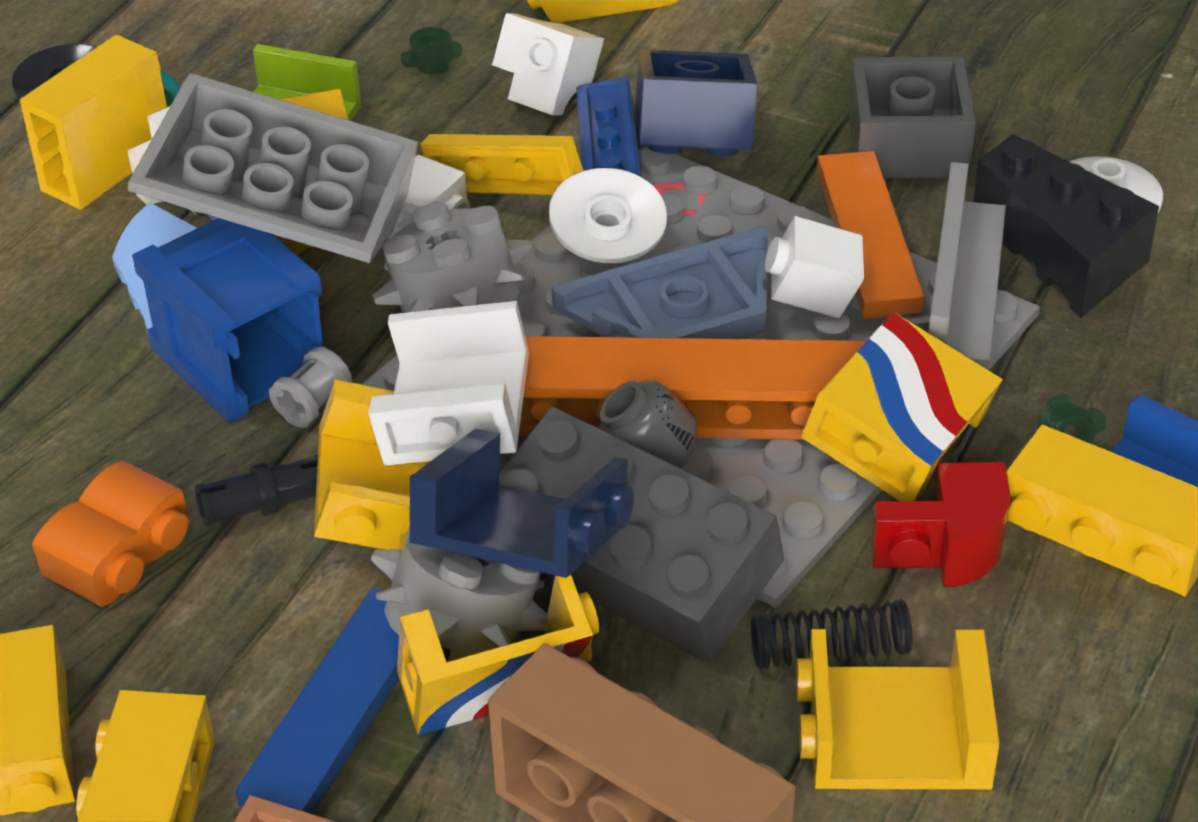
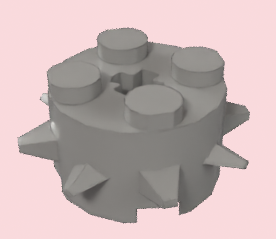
[372,202,533,313]
[371,526,549,661]

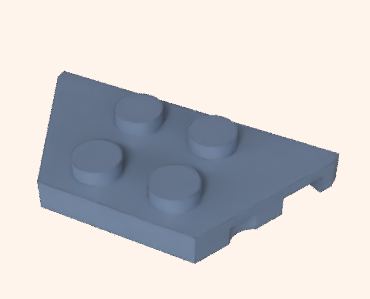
[551,226,768,339]

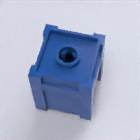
[132,218,326,423]

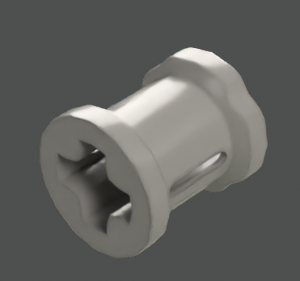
[269,346,352,428]

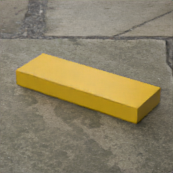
[420,134,584,196]

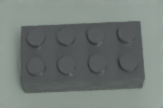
[499,406,785,664]

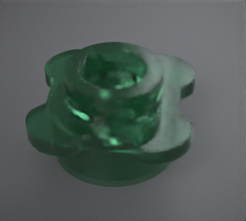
[401,27,462,74]
[1032,394,1106,444]

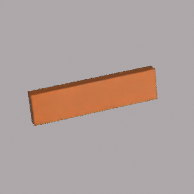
[817,151,925,319]

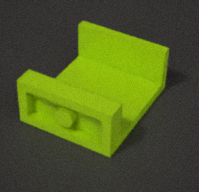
[253,44,362,121]

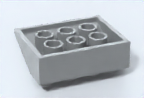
[128,73,418,263]

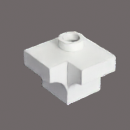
[492,13,604,115]

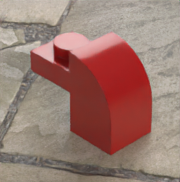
[871,462,1010,587]

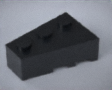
[973,134,1159,318]

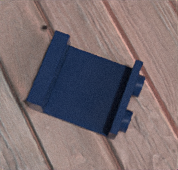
[409,429,634,578]

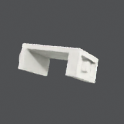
[368,301,529,465]

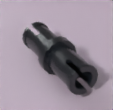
[195,454,318,526]

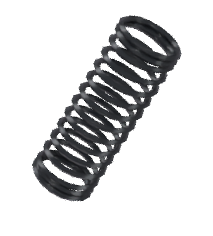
[751,599,913,670]

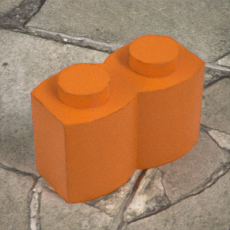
[32,460,190,607]

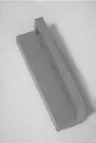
[929,162,1006,370]

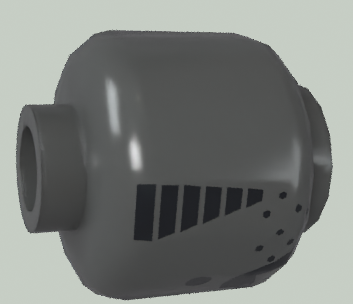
[599,380,697,469]

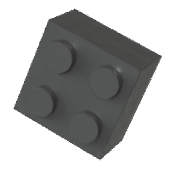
[849,56,976,180]

